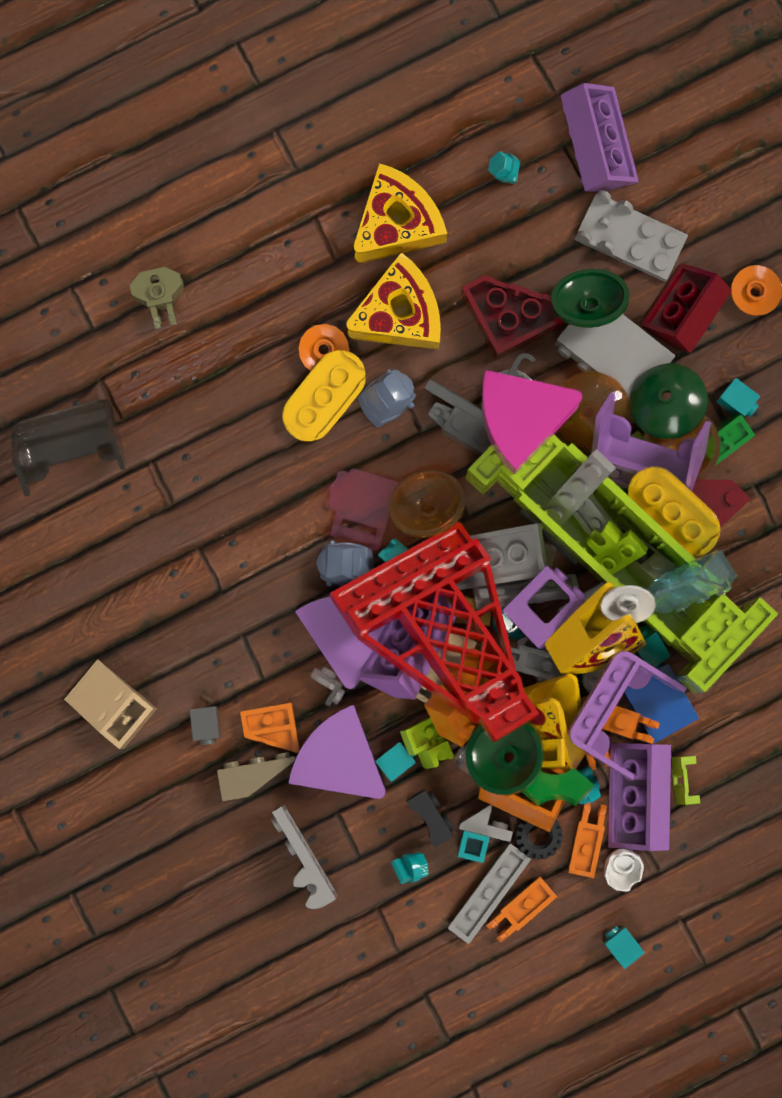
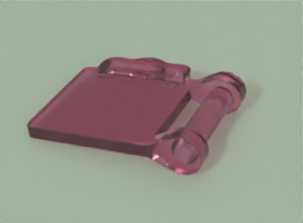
[328,468,399,550]

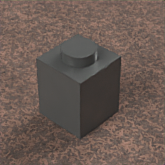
[190,706,221,745]

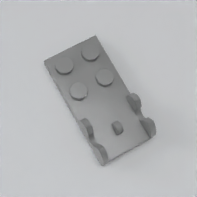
[574,190,688,282]
[456,523,547,590]
[271,805,338,909]

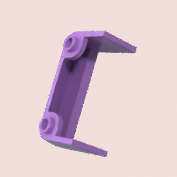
[591,392,711,491]
[568,651,687,780]

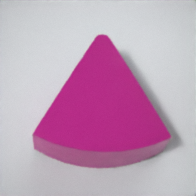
[482,370,582,475]

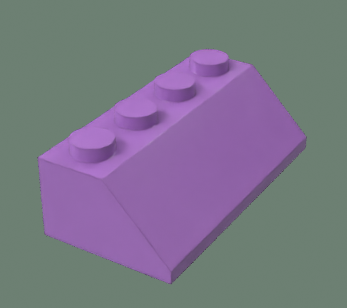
[561,83,639,192]
[359,595,456,699]
[608,743,671,851]

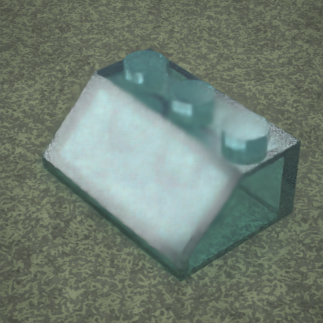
[646,549,737,614]

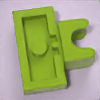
[587,520,648,575]
[400,717,453,769]

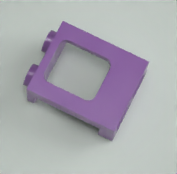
[502,566,586,650]

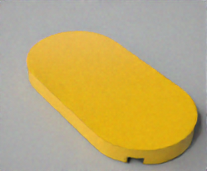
[282,350,366,441]
[628,466,720,556]

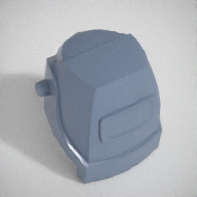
[358,369,416,427]
[316,541,374,586]

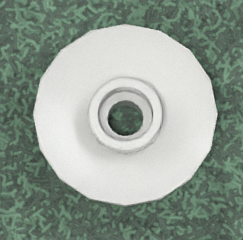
[601,585,655,623]

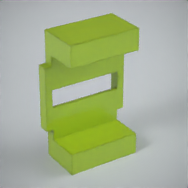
[672,756,700,805]

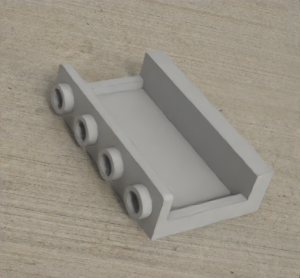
[555,314,675,406]

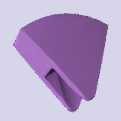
[295,597,386,690]
[289,705,385,799]

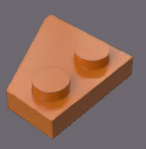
[240,703,300,753]

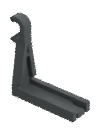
[425,353,536,424]

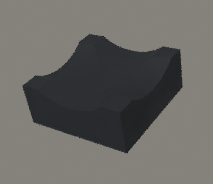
[407,789,454,847]

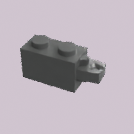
[428,402,491,457]

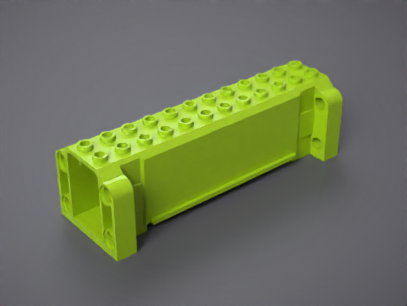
[466,434,778,694]

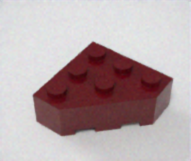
[461,275,565,360]
[692,479,751,528]

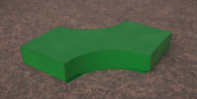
[521,768,594,806]

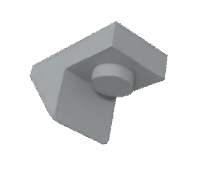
[458,804,513,842]

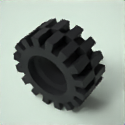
[515,819,563,860]

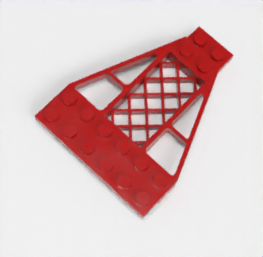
[329,522,539,743]

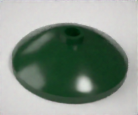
[551,269,630,328]
[630,363,708,440]
[466,723,544,795]

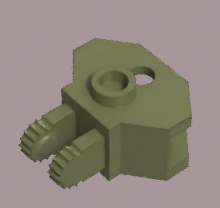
[130,267,185,329]

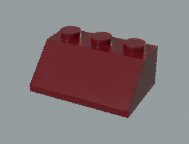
[640,263,732,353]

